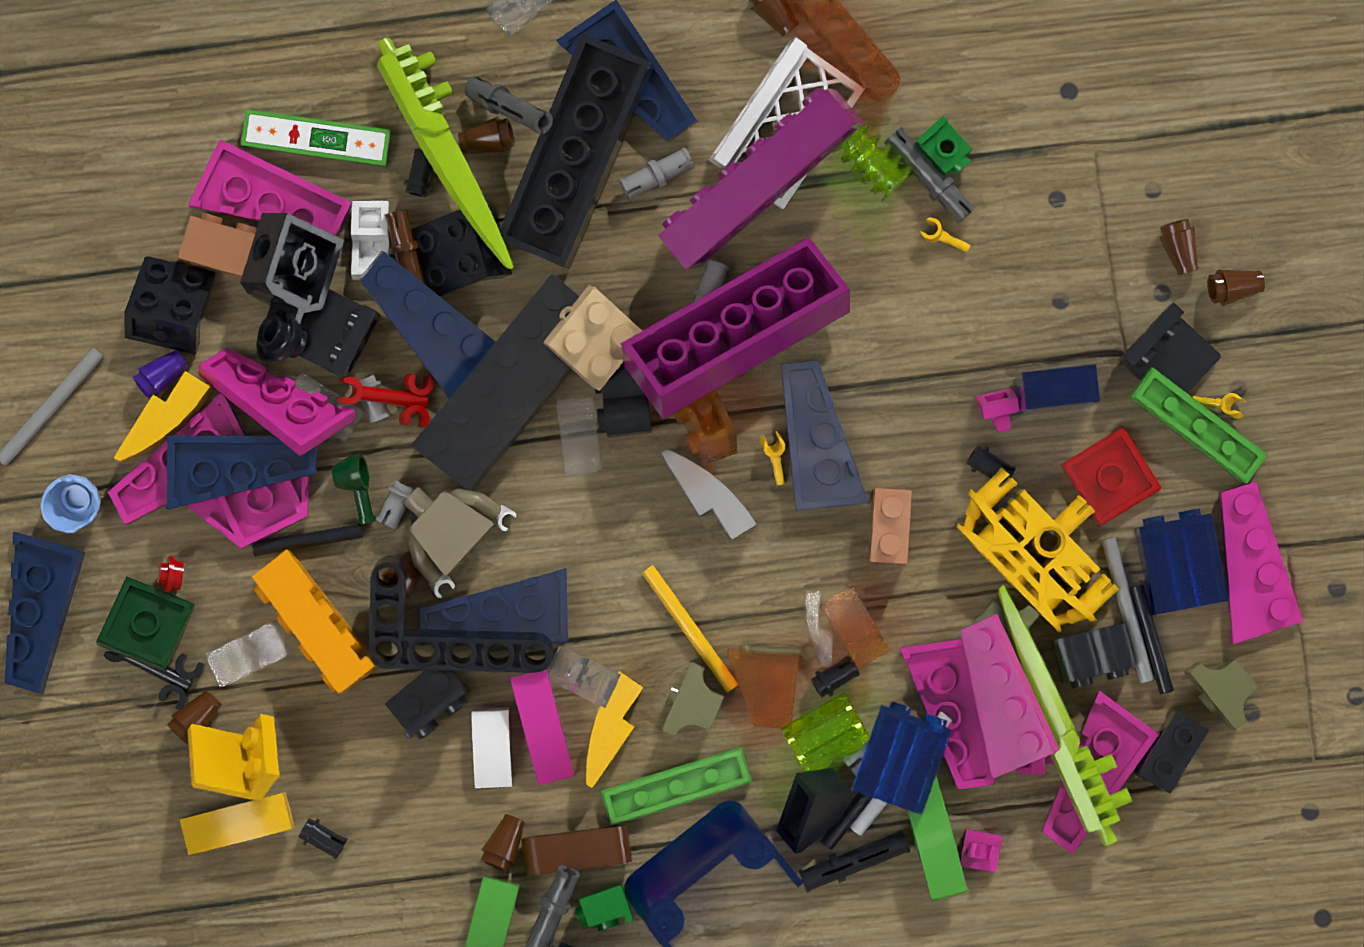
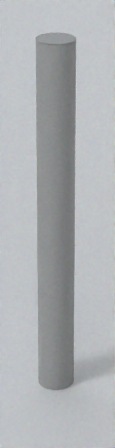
[0,347,104,467]
[1101,537,1154,683]

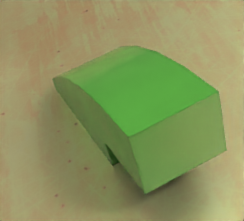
[901,776,968,902]
[465,875,521,947]

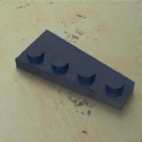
[556,0,698,142]
[359,250,496,398]
[781,360,869,511]
[166,435,317,510]
[5,531,85,694]
[419,568,568,646]

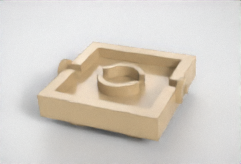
[543,285,642,391]

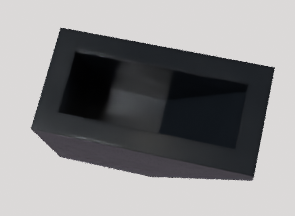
[776,768,852,854]

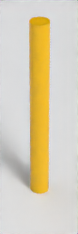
[641,565,739,693]

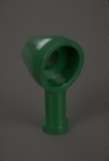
[332,454,376,524]

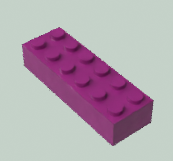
[658,88,865,270]
[621,237,850,419]

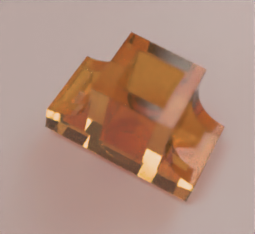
[820,586,890,669]

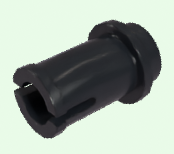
[404,149,433,197]
[966,445,1016,485]
[810,655,860,698]
[298,818,348,859]

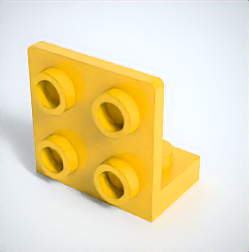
[188,714,280,801]

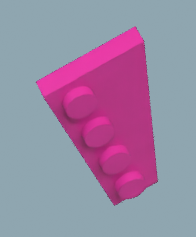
[188,140,352,236]
[199,348,355,456]
[108,393,246,525]
[1219,482,1303,644]
[961,614,1060,779]
[900,639,996,789]
[1041,690,1159,854]

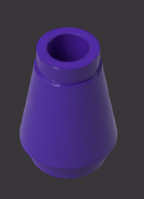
[132,349,189,400]

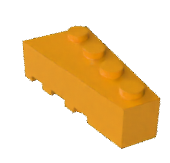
[252,549,379,694]

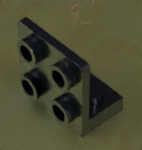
[411,205,512,297]
[124,256,215,355]
[299,289,381,378]
[1118,302,1221,394]
[385,670,470,740]

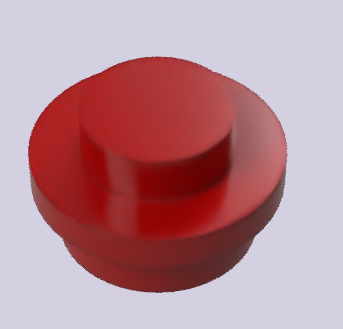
[157,556,184,593]

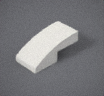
[351,201,390,280]
[471,707,512,788]

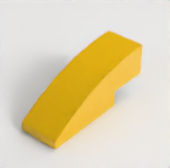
[114,371,215,463]
[586,671,644,788]
[180,792,295,855]

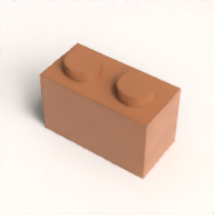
[178,213,257,279]
[868,488,912,566]

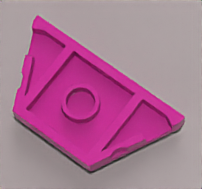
[187,476,310,549]

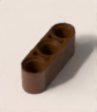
[521,825,632,876]

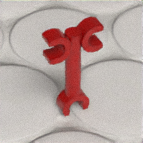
[337,373,434,428]

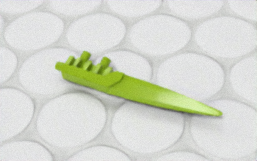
[377,38,514,269]
[999,585,1133,846]

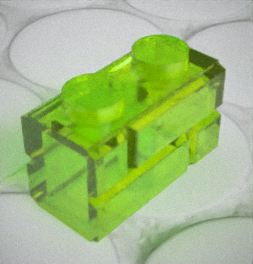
[780,692,870,772]

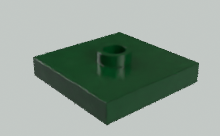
[96,576,195,672]

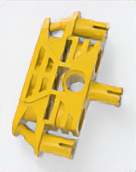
[956,467,1119,633]

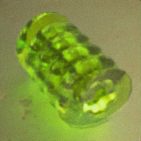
[832,123,912,202]

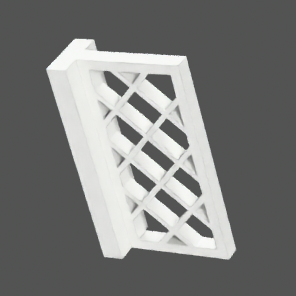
[709,37,864,210]

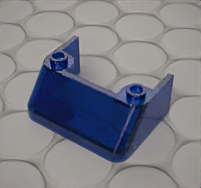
[624,800,803,947]

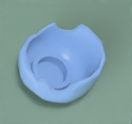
[40,474,101,533]

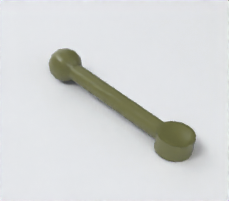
[738,644,816,661]

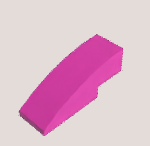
[510,669,575,785]

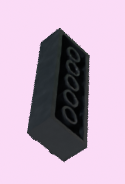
[500,33,654,269]
[411,274,580,491]

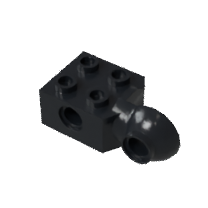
[240,213,344,363]

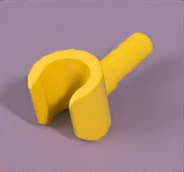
[920,217,970,253]
[1193,393,1246,419]
[760,431,785,485]

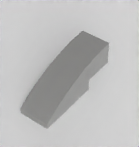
[661,449,757,541]

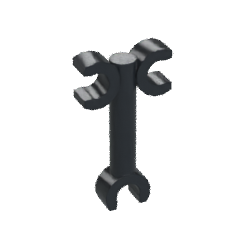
[103,652,205,710]

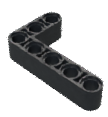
[369,555,553,673]

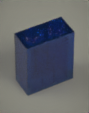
[1013,364,1101,416]
[1134,508,1229,615]
[851,701,952,816]

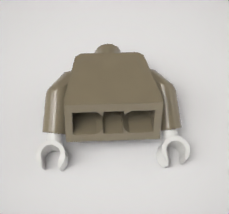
[403,487,517,598]

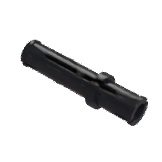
[799,830,910,893]

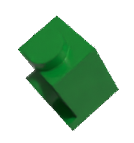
[915,115,972,176]
[575,883,634,931]

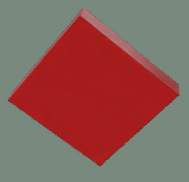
[1060,426,1162,527]

